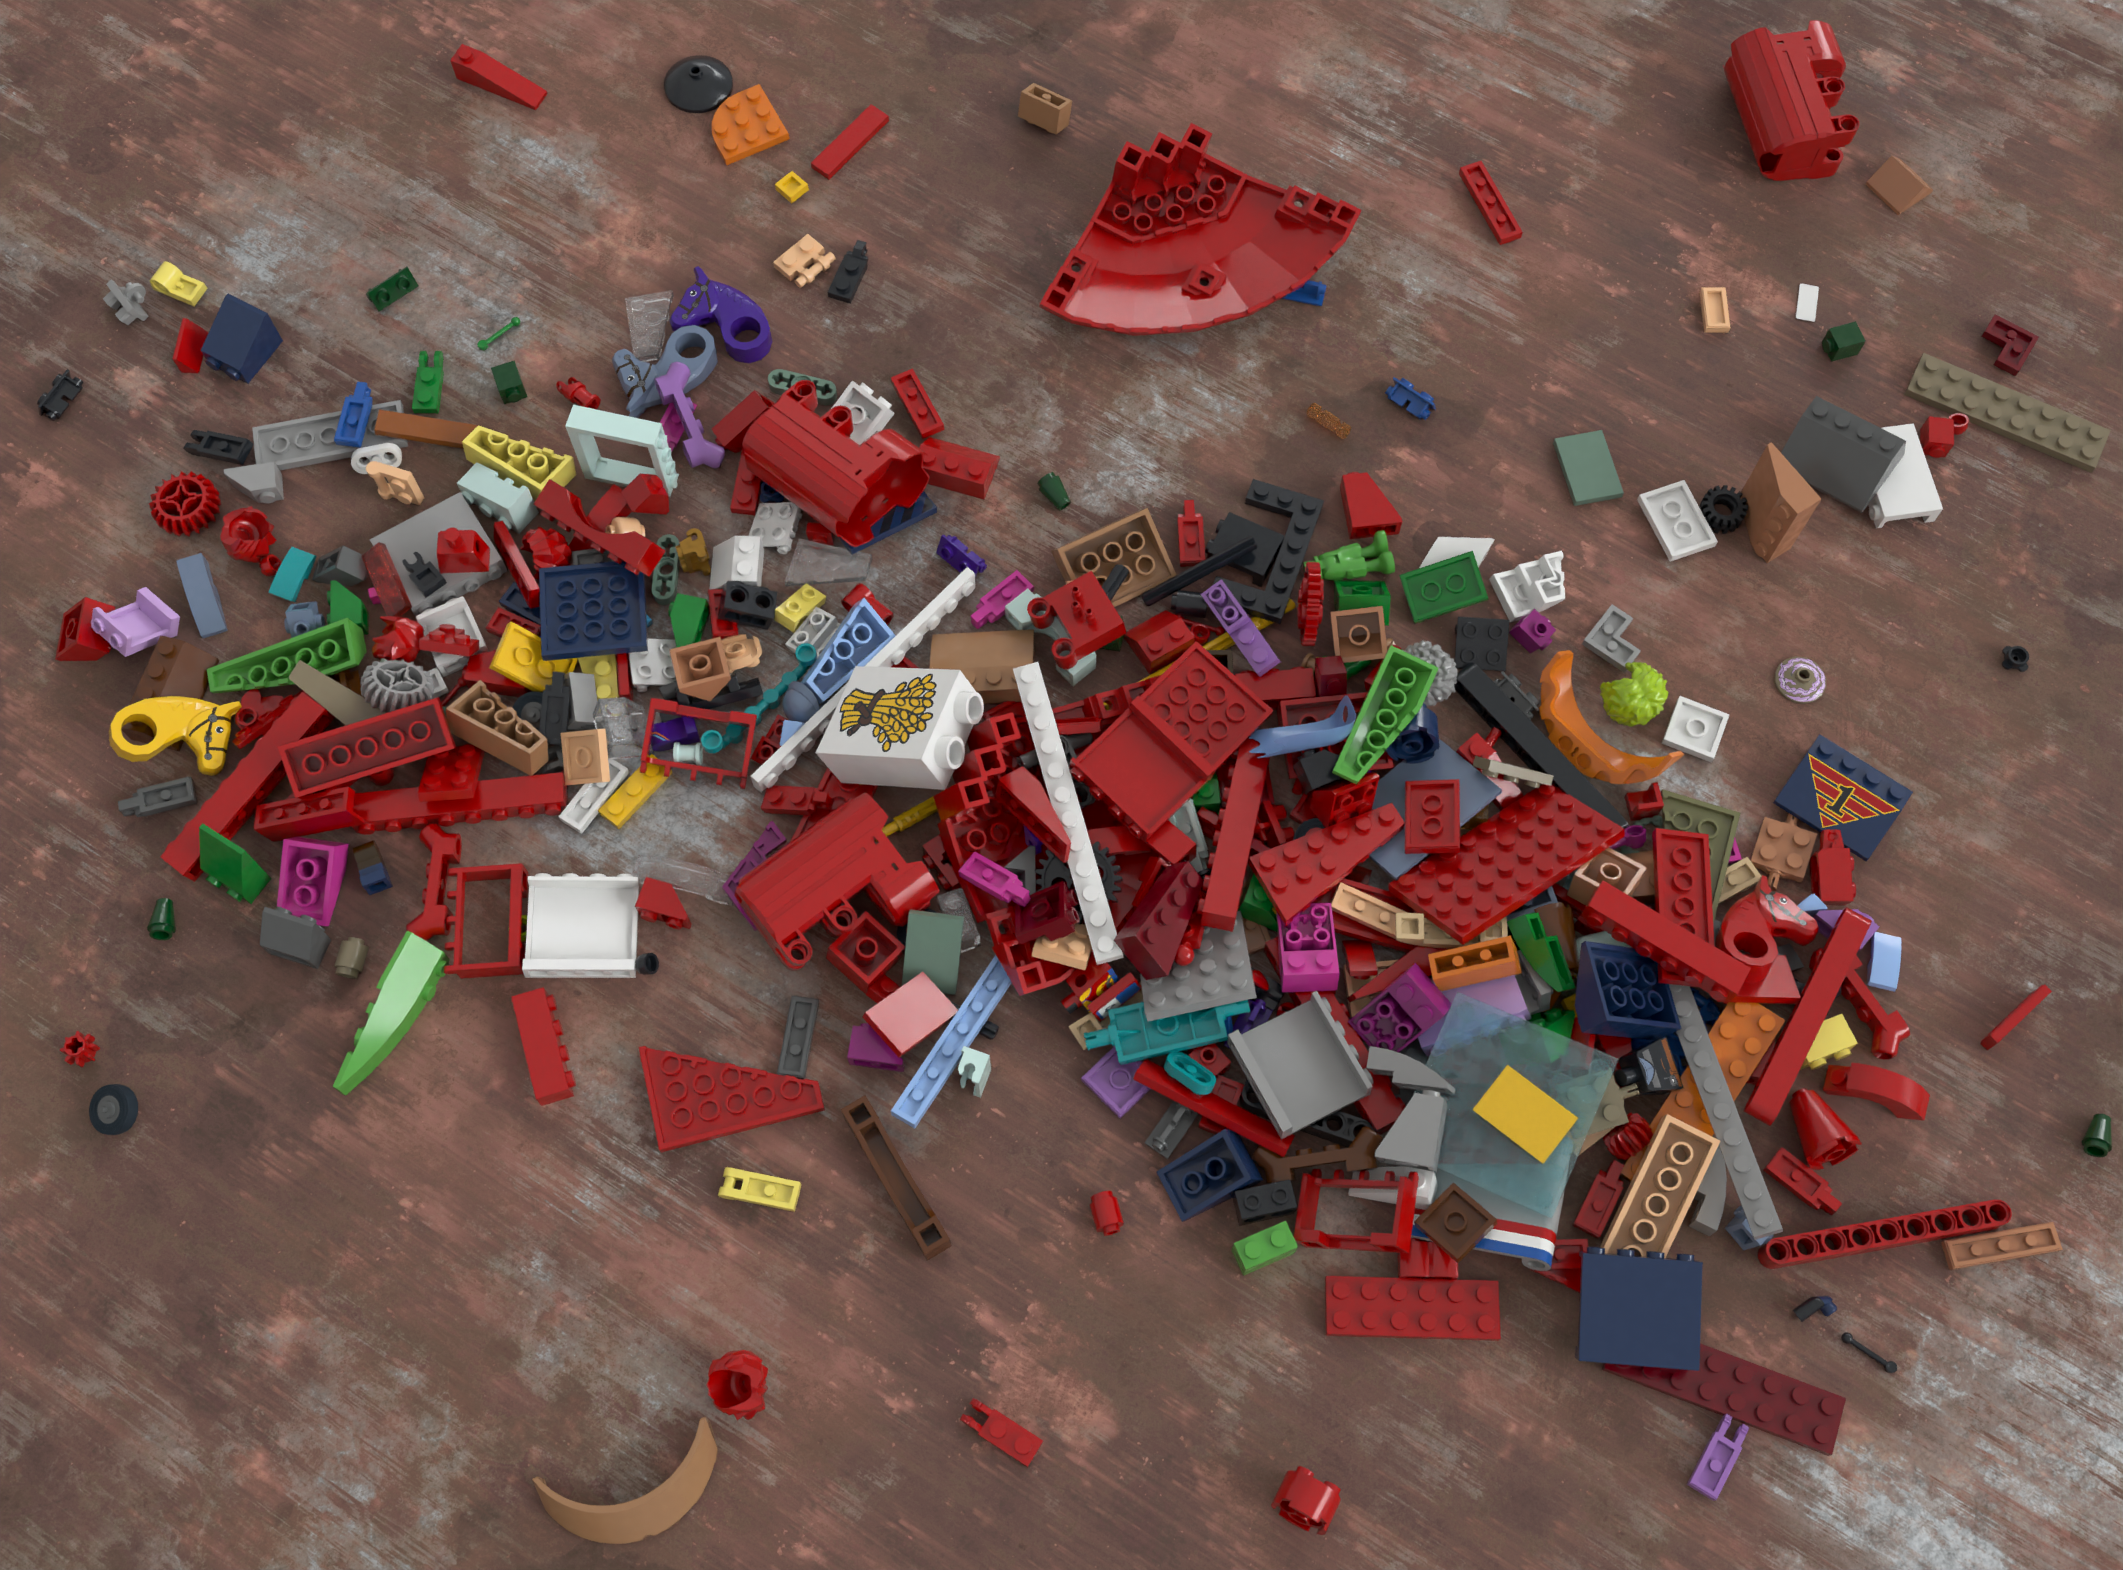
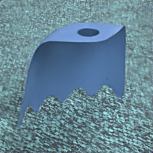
[1249,695,1356,758]

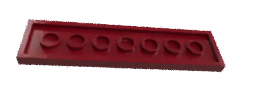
[1602,1343,1846,1456]

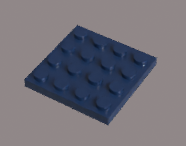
[539,561,648,661]

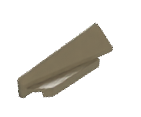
[289,660,388,725]

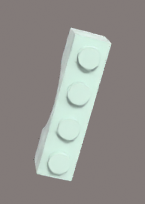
[1005,589,1096,686]

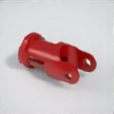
[556,377,601,409]

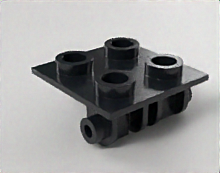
[1454,617,1510,671]

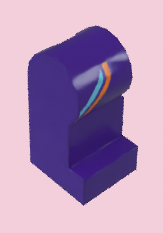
[651,716,701,752]

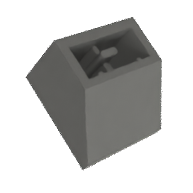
[260,907,331,969]

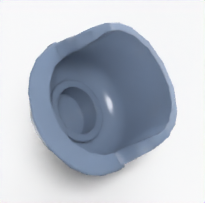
[782,681,828,723]

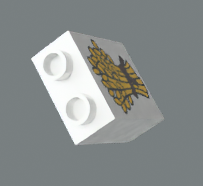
[816,666,984,790]

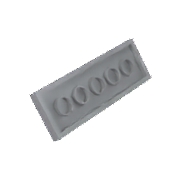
[252,400,408,470]

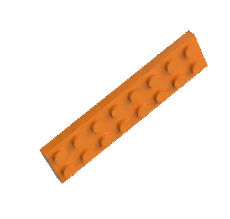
[1620,1002,1786,1182]

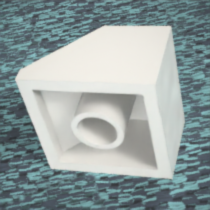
[709,536,764,589]

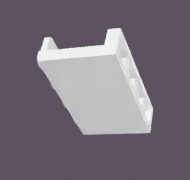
[1868,423,1943,528]

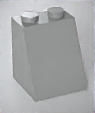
[1375,1090,1448,1173]

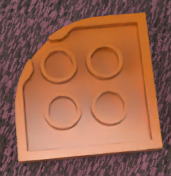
[712,84,789,166]

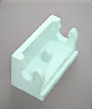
[958,1046,991,1098]

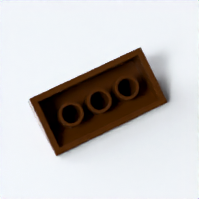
[121,635,219,751]

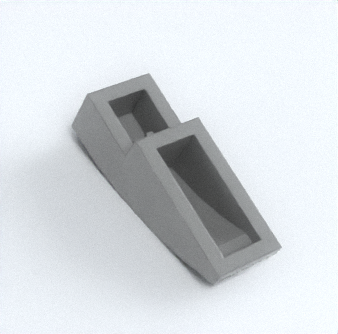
[1366,1046,1455,1095]
[1688,1146,1727,1236]

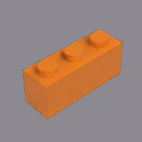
[1428,935,1522,991]

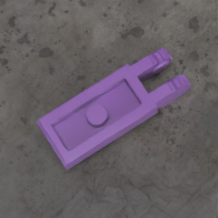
[1687,1414,1749,1501]

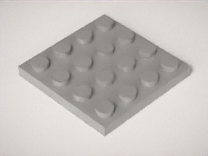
[1140,911,1257,1021]

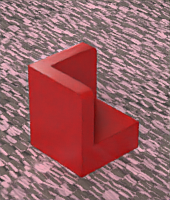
[1624,782,1664,821]

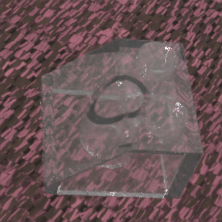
[593,697,655,760]

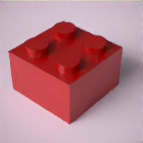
[826,911,905,994]

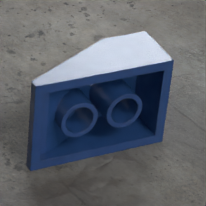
[1157,1129,1263,1222]

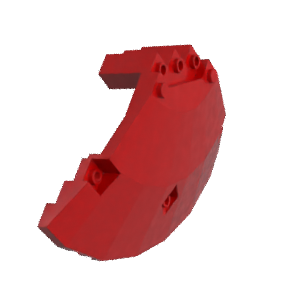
[1039,123,1362,336]
[933,675,1161,996]

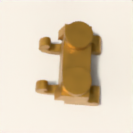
[675,528,711,576]

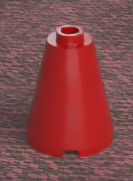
[1789,1088,1862,1170]

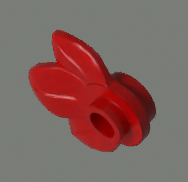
[235,689,284,730]

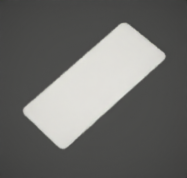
[1796,284,1819,322]

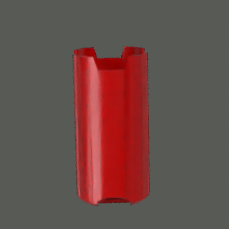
[1723,20,1860,181]
[742,380,930,547]
[734,792,940,971]

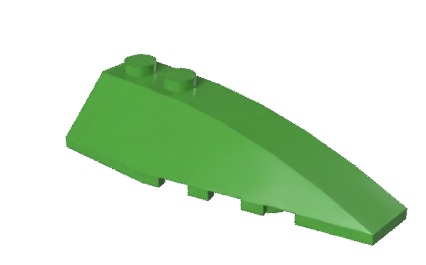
[207,618,367,694]
[1332,645,1439,784]
[333,931,450,1096]

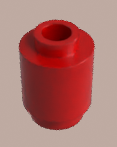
[1090,1191,1124,1236]

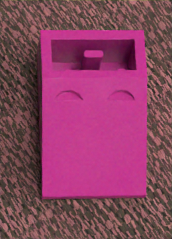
[1276,903,1339,992]

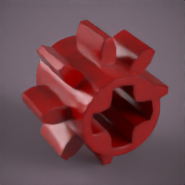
[60,1031,100,1068]

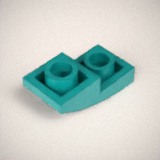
[268,547,317,602]

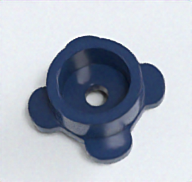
[759,482,784,503]

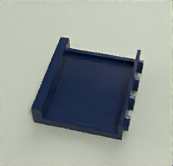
[1575,1247,1703,1371]

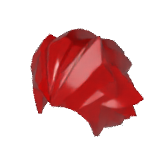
[220,506,277,563]
[520,526,572,579]
[372,616,424,663]
[706,1350,768,1421]

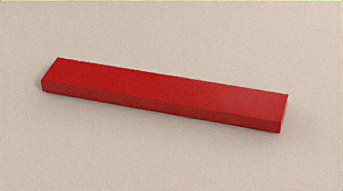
[1133,1059,1295,1157]

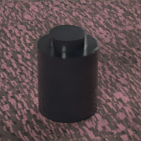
[1171,590,1207,618]

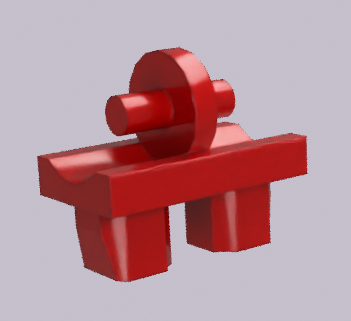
[1253,800,1295,849]

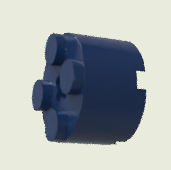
[1386,703,1440,764]

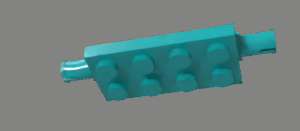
[1084,1000,1250,1065]

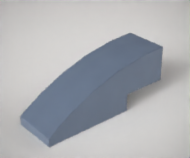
[176,553,228,638]

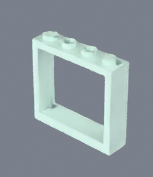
[565,405,679,497]

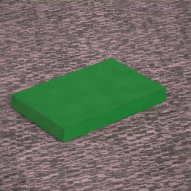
[1399,551,1489,624]

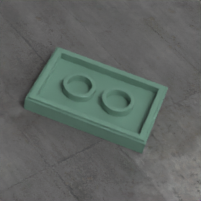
[1553,430,1624,506]
[902,910,964,995]

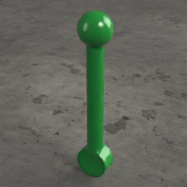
[477,317,520,351]

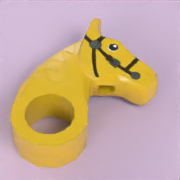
[109,696,242,776]

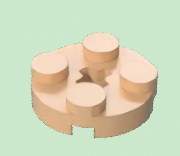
[721,634,762,673]

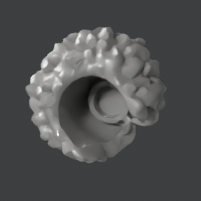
[1402,640,1457,707]

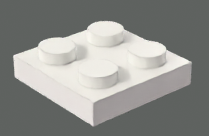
[1662,696,1729,762]

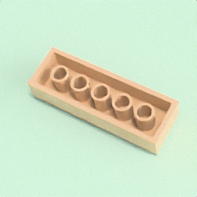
[1600,1114,1720,1258]

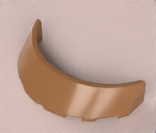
[532,1417,718,1544]

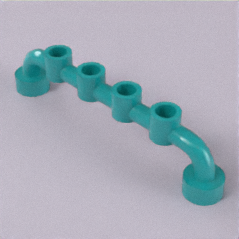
[701,643,817,753]

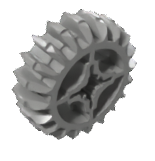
[360,658,434,713]

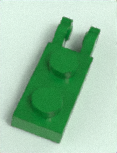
[412,351,444,413]

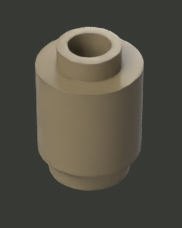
[334,937,369,979]

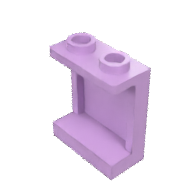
[91,587,180,657]

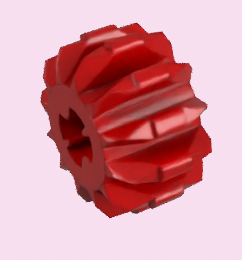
[1603,1113,1653,1160]

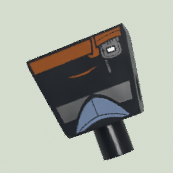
[1615,1037,1684,1096]

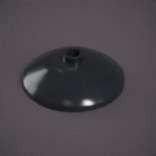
[664,55,733,113]

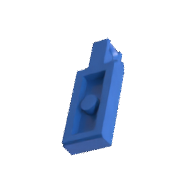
[334,382,373,448]

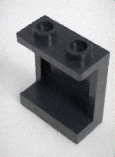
[1205,512,1284,587]

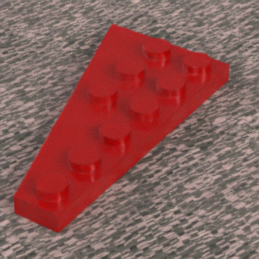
[1248,803,1405,927]

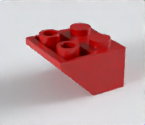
[1310,772,1380,828]

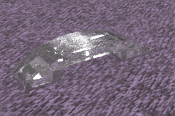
[632,855,733,906]

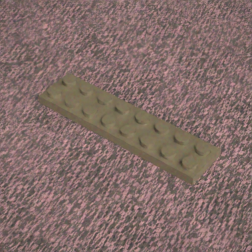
[1904,353,2111,473]

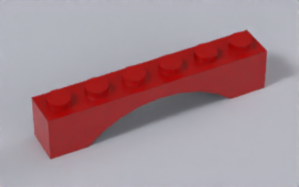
[534,479,665,577]

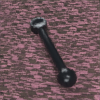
[1841,1332,1897,1373]

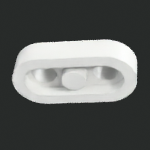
[351,443,402,474]

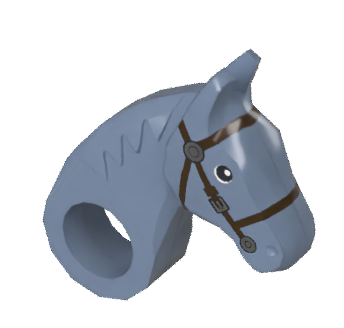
[612,325,718,418]

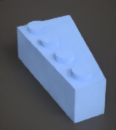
[801,598,896,704]

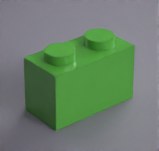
[1231,1221,1298,1276]

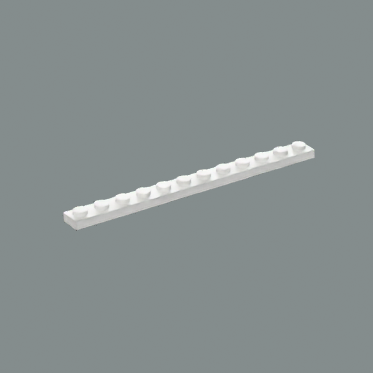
[751,567,975,792]
[1013,662,1124,965]

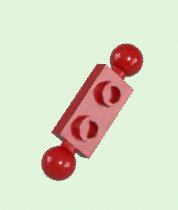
[1174,890,1206,966]

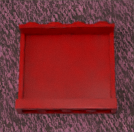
[1069,696,1215,842]

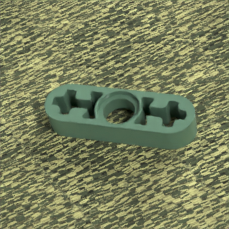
[768,369,837,406]
[652,534,680,605]

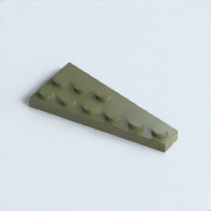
[1661,789,1741,924]

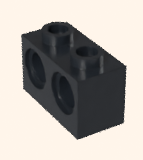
[718,581,777,630]
[1233,1179,1297,1226]

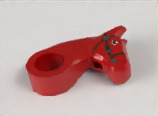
[1715,875,1819,984]

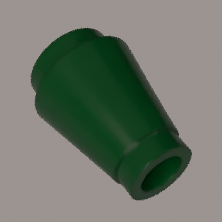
[1037,472,1071,511]
[147,898,176,940]
[2082,1114,2112,1157]

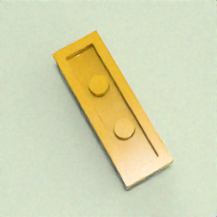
[598,754,673,829]

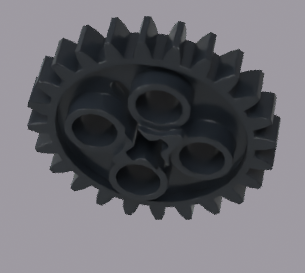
[1035,841,1123,924]

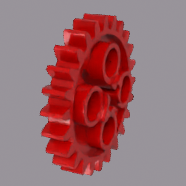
[1297,562,1324,646]

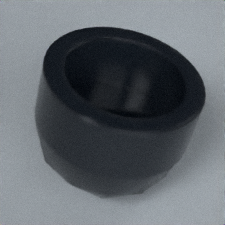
[635,953,659,975]

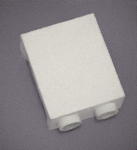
[416,596,489,677]

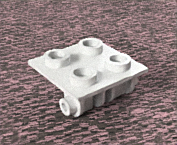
[749,502,802,554]
[628,639,677,692]

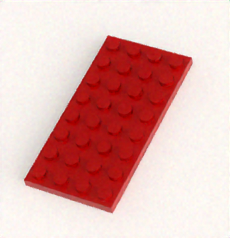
[1388,784,1625,945]

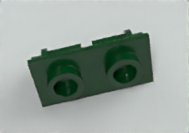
[366,266,419,312]

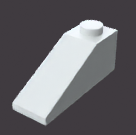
[1348,1166,1438,1210]

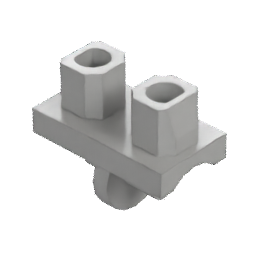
[103,279,149,325]

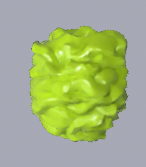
[1600,662,1668,727]

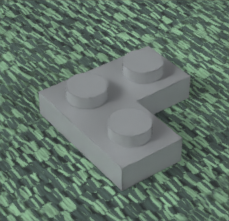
[1582,604,1641,673]

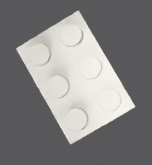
[1637,480,1718,562]

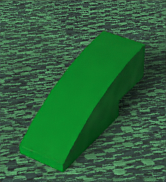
[1507,912,1575,992]

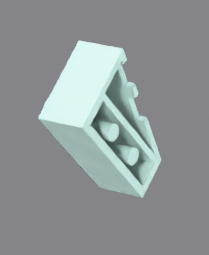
[457,462,539,534]

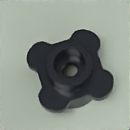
[2002,646,2029,672]

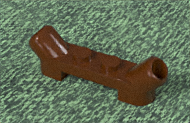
[1253,1127,1383,1184]

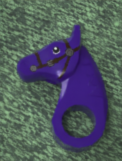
[669,266,772,363]

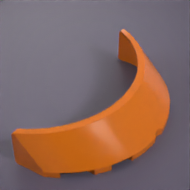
[1539,650,1684,784]

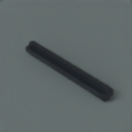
[1141,536,1257,606]

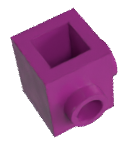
[1509,608,1556,654]

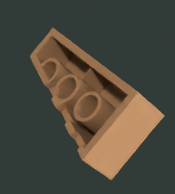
[446,680,548,776]

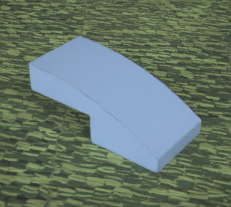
[1867,932,1901,992]

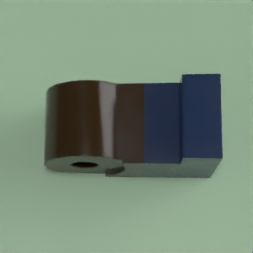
[353,840,393,895]

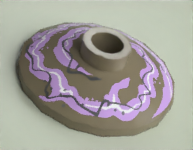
[1775,656,1826,704]

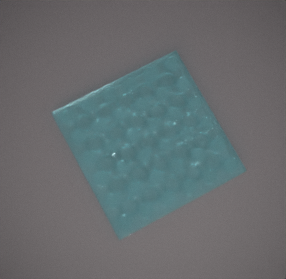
[1412,992,1618,1219]

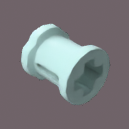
[673,742,703,766]

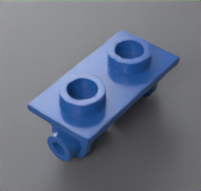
[1282,280,1327,306]
[1385,377,1436,420]

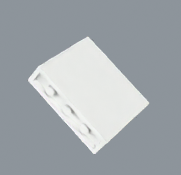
[522,873,639,978]

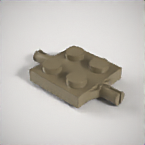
[1555,1068,1639,1139]

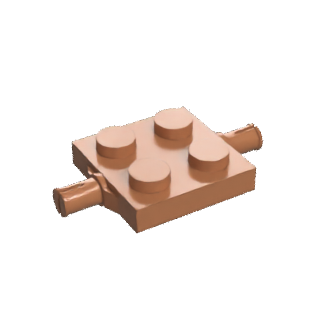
[1750,813,1817,891]

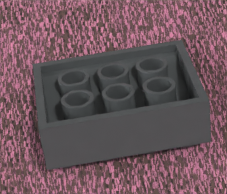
[1781,396,1906,513]

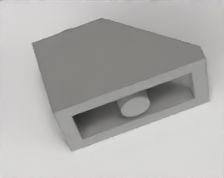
[224,461,284,503]

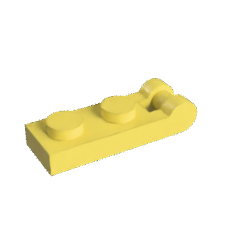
[718,1167,802,1212]

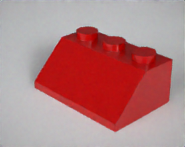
[919,437,1000,500]

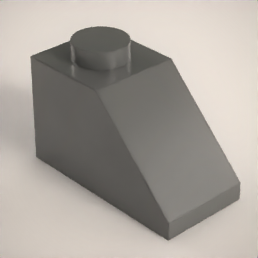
[312,546,370,587]

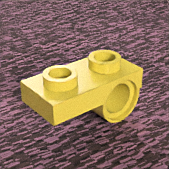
[150,261,208,307]
[774,583,826,633]

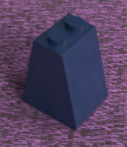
[201,293,283,384]

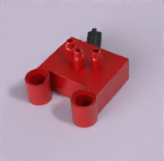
[1027,564,1129,669]

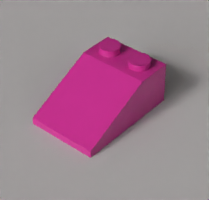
[277,837,349,926]

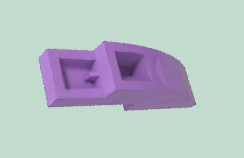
[1201,579,1281,677]

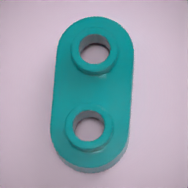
[1164,1052,1216,1095]

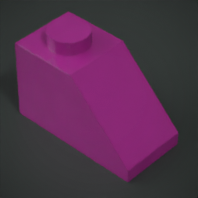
[847,1023,905,1072]

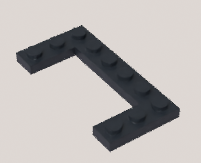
[1212,479,1324,624]

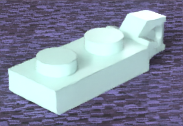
[1169,799,1209,872]

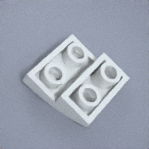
[785,607,840,665]

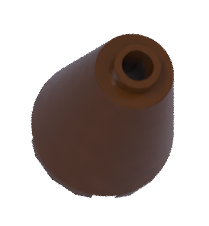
[1534,902,1579,979]

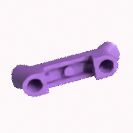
[654,362,725,469]

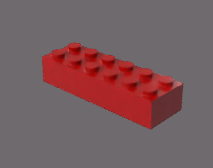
[277,697,456,798]

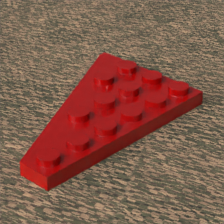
[639,1046,825,1152]

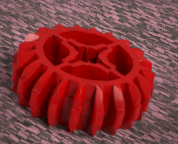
[149,471,221,537]

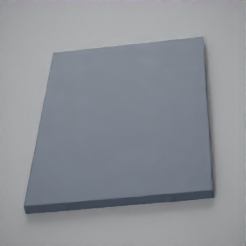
[1369,739,1502,881]

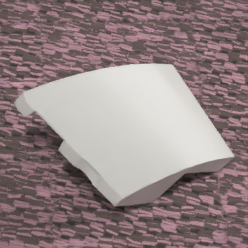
[1419,537,1495,568]
[1489,551,1565,623]

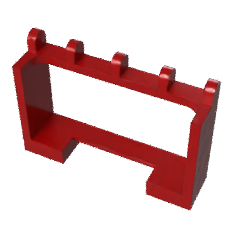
[640,698,757,789]
[444,863,529,979]
[1294,1169,1419,1253]

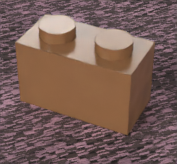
[1018,83,1072,134]

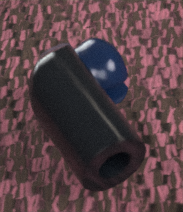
[1793,1296,1837,1322]

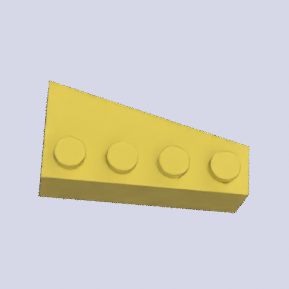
[462,425,576,501]

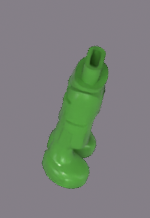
[1303,530,1395,581]

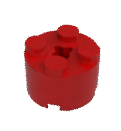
[1271,1466,1341,1535]

